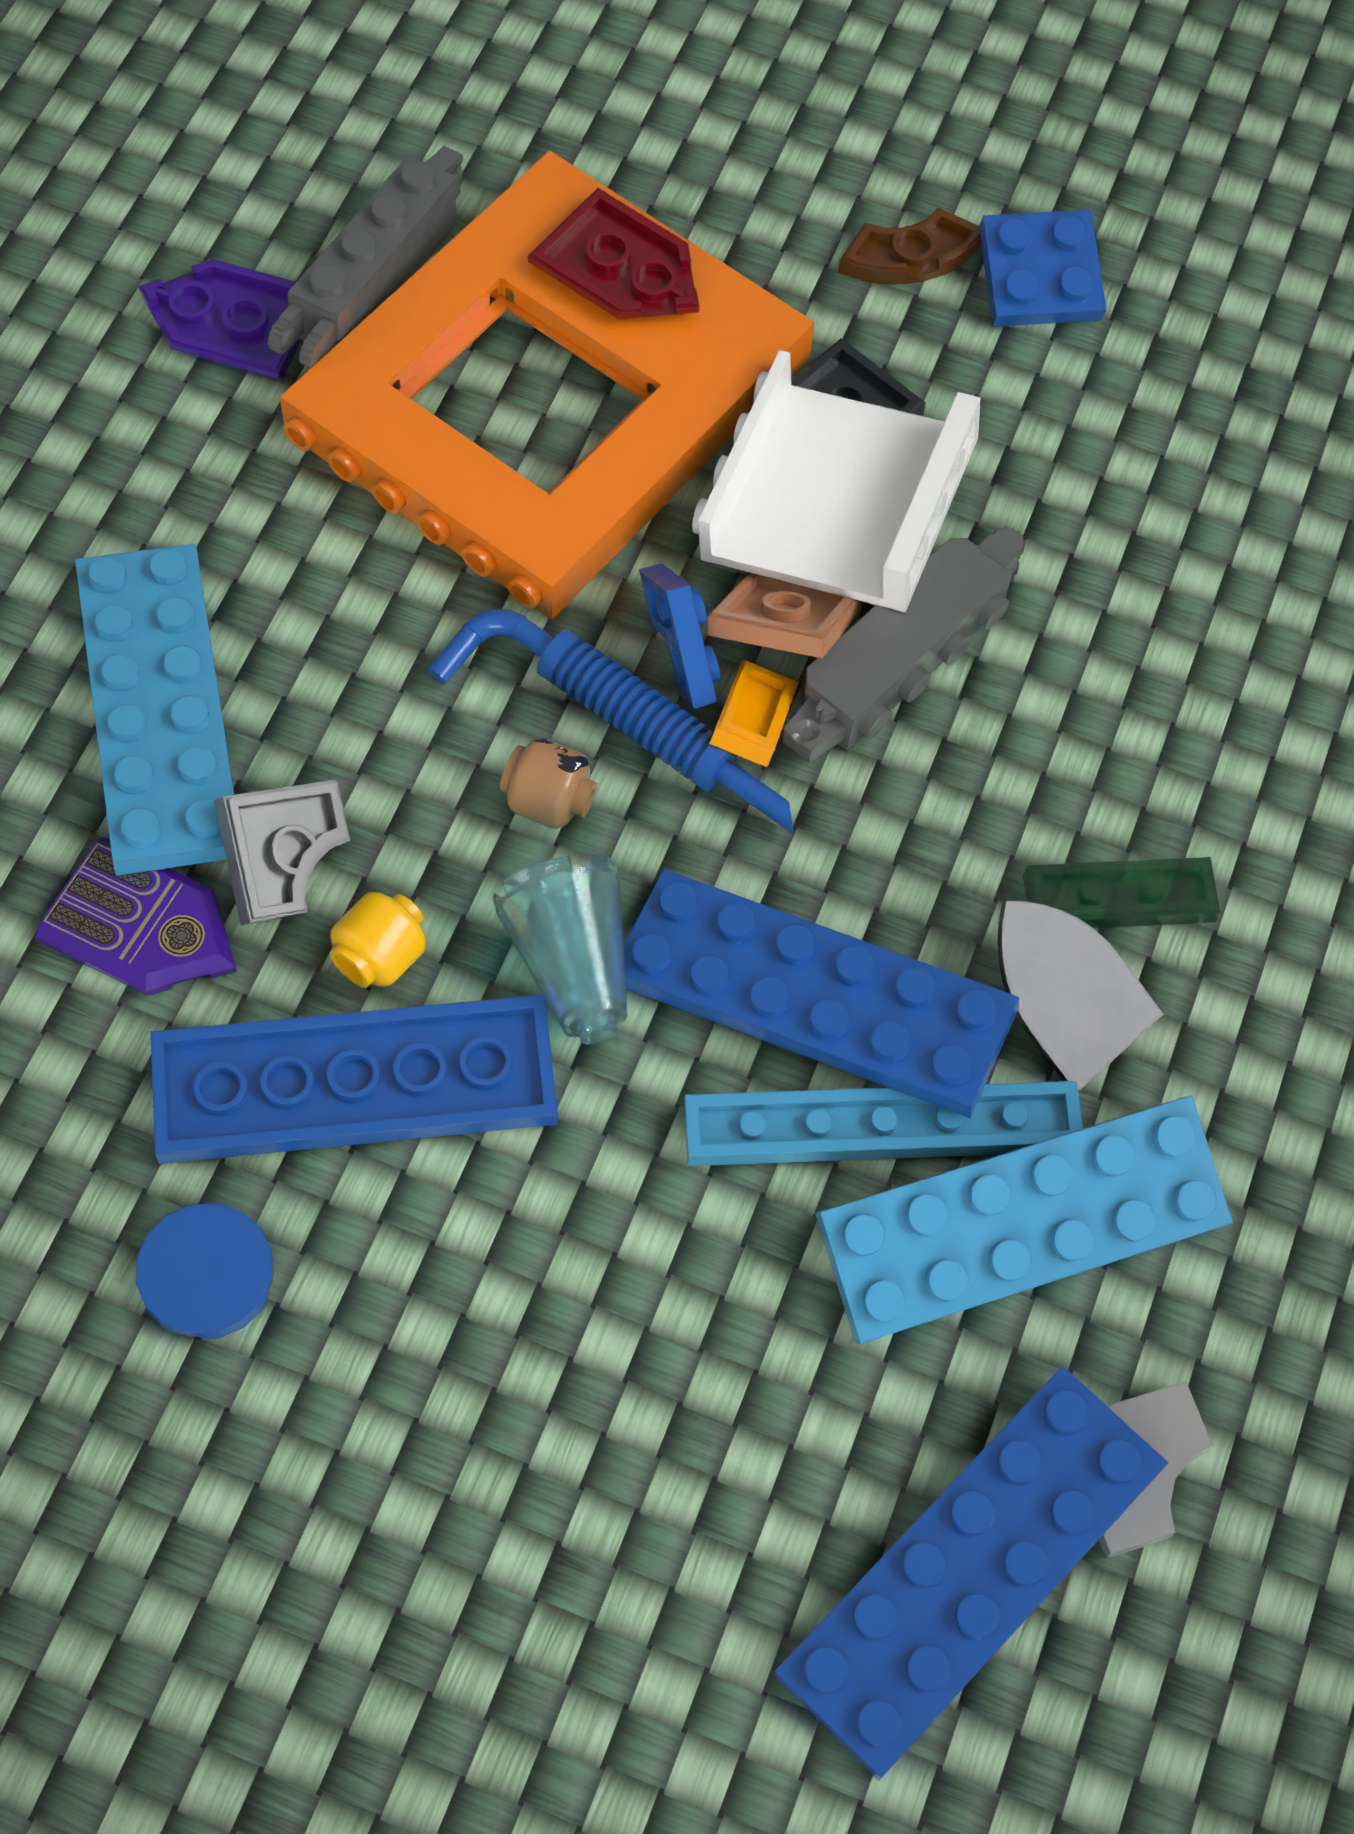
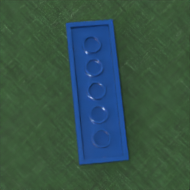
[610,869,1020,1118]
[150,994,558,1164]
[774,1365,1169,1781]

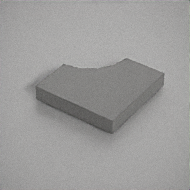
[1099,1381,1213,1559]

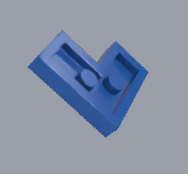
[639,563,721,709]

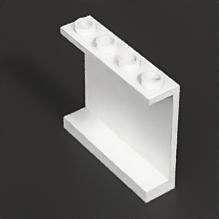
[692,350,981,613]

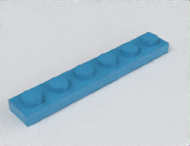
[684,1081,1083,1166]

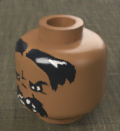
[500,738,598,829]

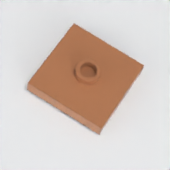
[707,573,863,658]

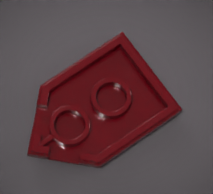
[528,188,700,319]

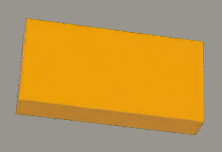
[709,660,798,767]

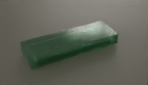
[1023,857,1221,928]

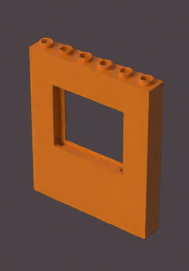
[280,151,815,620]

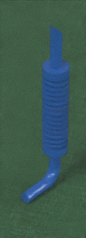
[427,609,794,835]

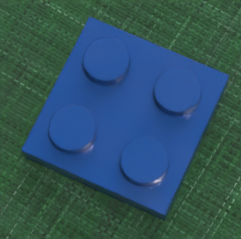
[979,210,1106,327]

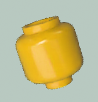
[330,892,426,988]

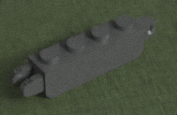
[267,146,463,368]
[782,526,1026,763]

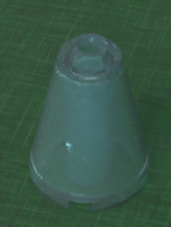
[492,854,628,1044]

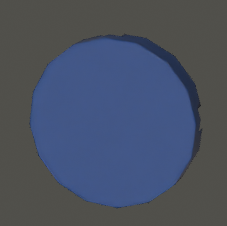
[136,1203,274,1340]

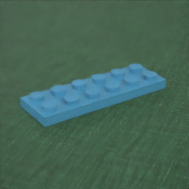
[75,543,234,876]
[815,1095,1233,1344]

